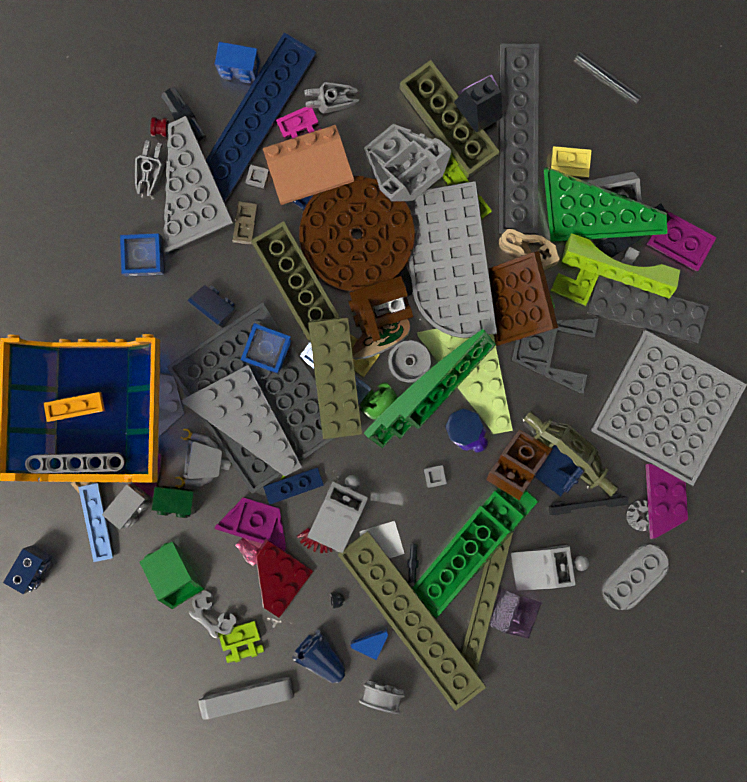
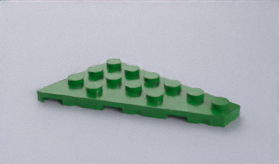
[544,167,668,242]

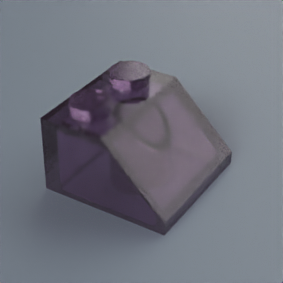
[489,589,542,639]

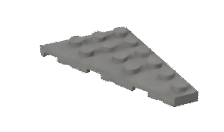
[163,116,233,253]
[182,365,302,476]

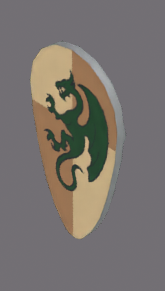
[352,319,411,360]

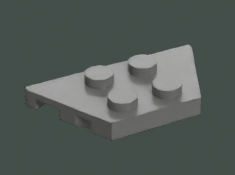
[134,369,185,437]

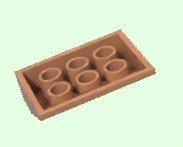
[263,125,354,205]

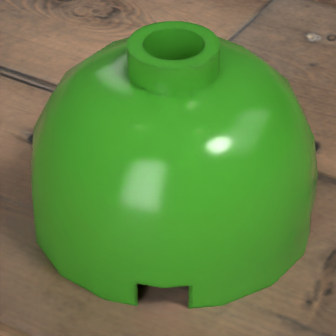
[360,382,397,420]

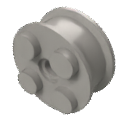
[359,680,405,714]

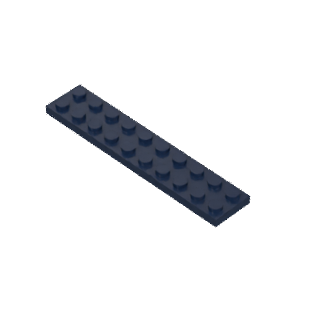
[206,33,317,203]

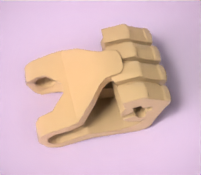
[498,229,560,271]

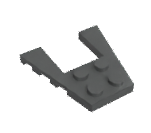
[511,318,598,394]

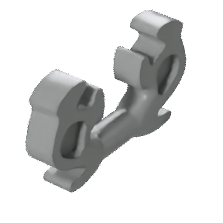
[189,591,238,639]

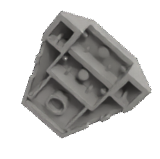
[364,124,452,201]

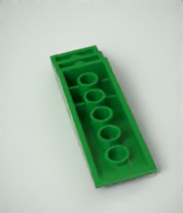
[364,329,496,448]
[412,488,539,619]

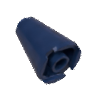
[292,630,345,683]

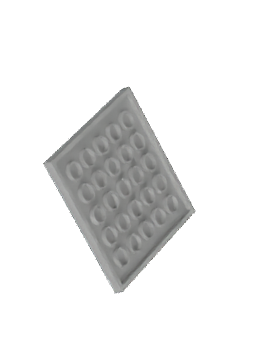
[590,330,747,486]

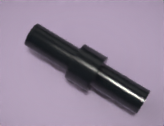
[407,544,419,583]

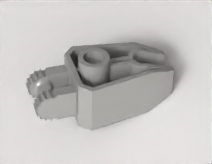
[304,82,359,114]
[135,140,166,196]

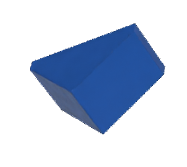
[350,629,388,660]

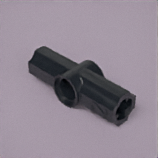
[161,87,206,142]

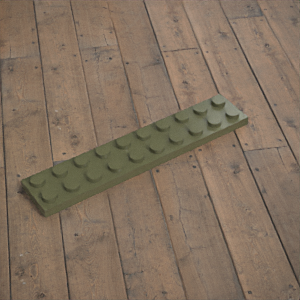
[337,531,486,711]

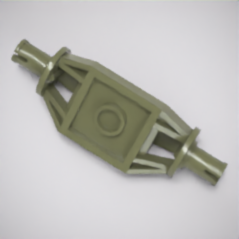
[523,411,618,496]

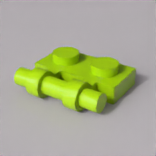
[218,620,265,663]

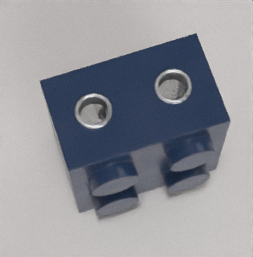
[3,545,53,594]

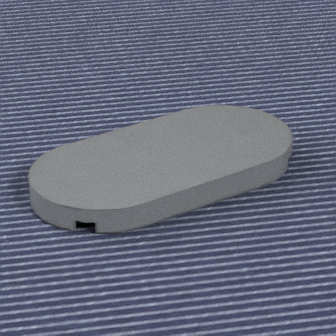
[602,544,669,610]

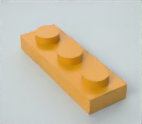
[44,392,105,422]

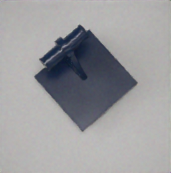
[535,445,585,497]

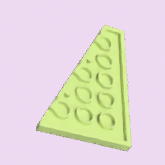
[417,329,513,434]

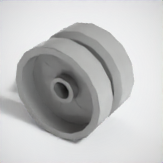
[388,339,431,383]

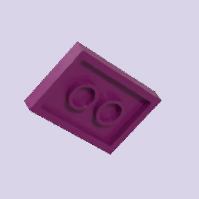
[646,210,717,272]

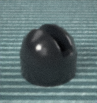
[330,593,345,609]

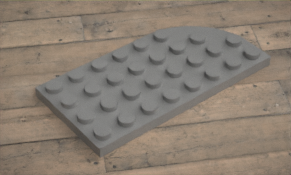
[405,181,497,338]

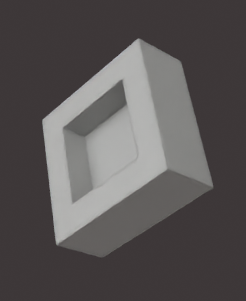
[245,165,269,189]
[424,465,447,488]

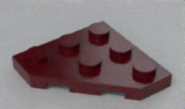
[255,539,313,618]

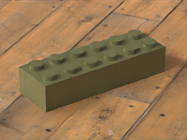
[399,60,500,179]
[250,221,340,342]
[308,317,362,439]

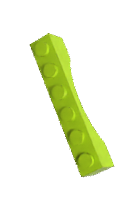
[561,233,680,299]

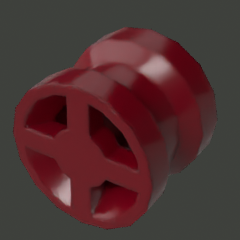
[150,117,169,137]

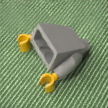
[175,429,231,488]

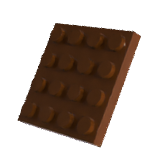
[488,251,558,346]

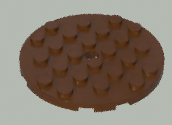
[299,176,415,291]

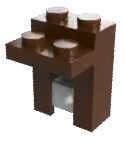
[348,276,413,342]

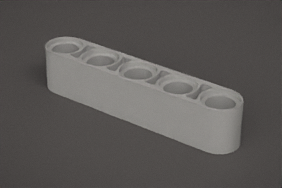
[25,452,125,473]
[198,677,295,720]

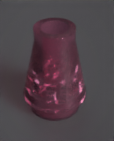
[235,538,259,566]

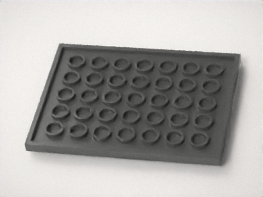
[167,302,334,494]

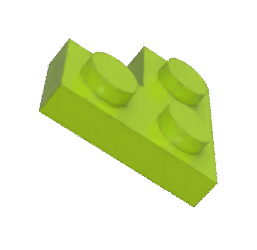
[550,268,599,306]

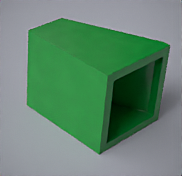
[139,542,204,609]

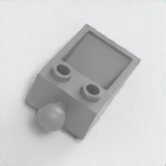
[307,475,368,553]
[511,544,589,591]

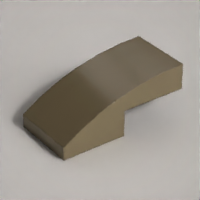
[233,202,257,245]

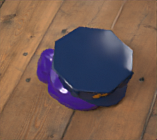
[445,408,488,453]

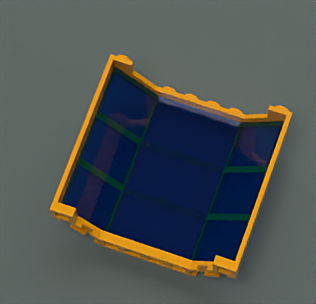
[0,334,160,482]

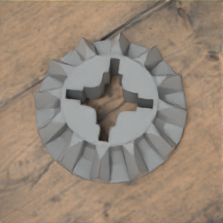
[627,500,649,531]

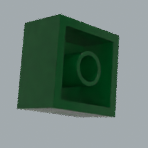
[152,485,199,518]

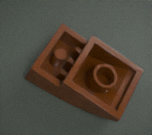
[486,429,552,500]

